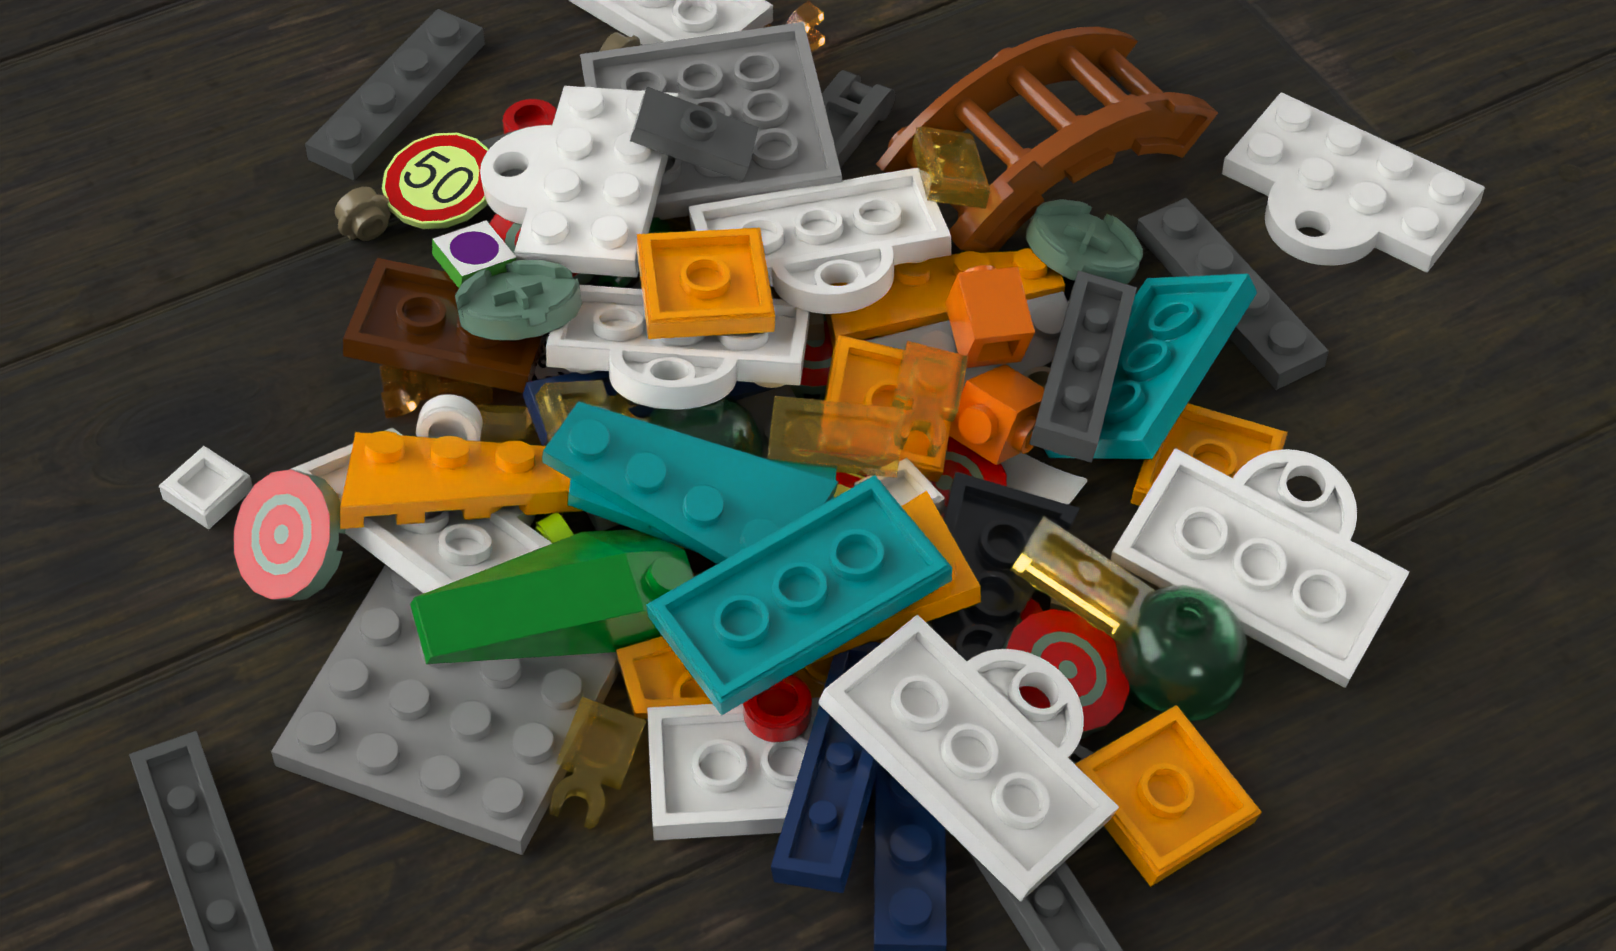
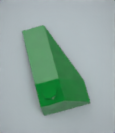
[410,530,694,664]

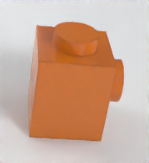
[945,265,1035,369]
[949,364,1045,465]

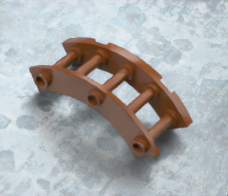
[876,27,1218,253]

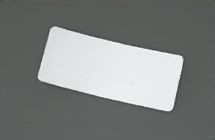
[1001,453,1087,505]

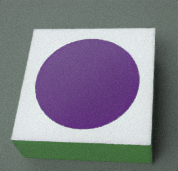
[432,220,516,288]

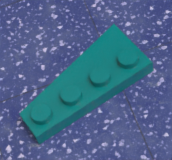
[542,401,839,564]

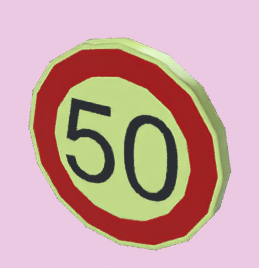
[382,133,489,229]

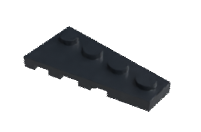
[926,472,1080,661]

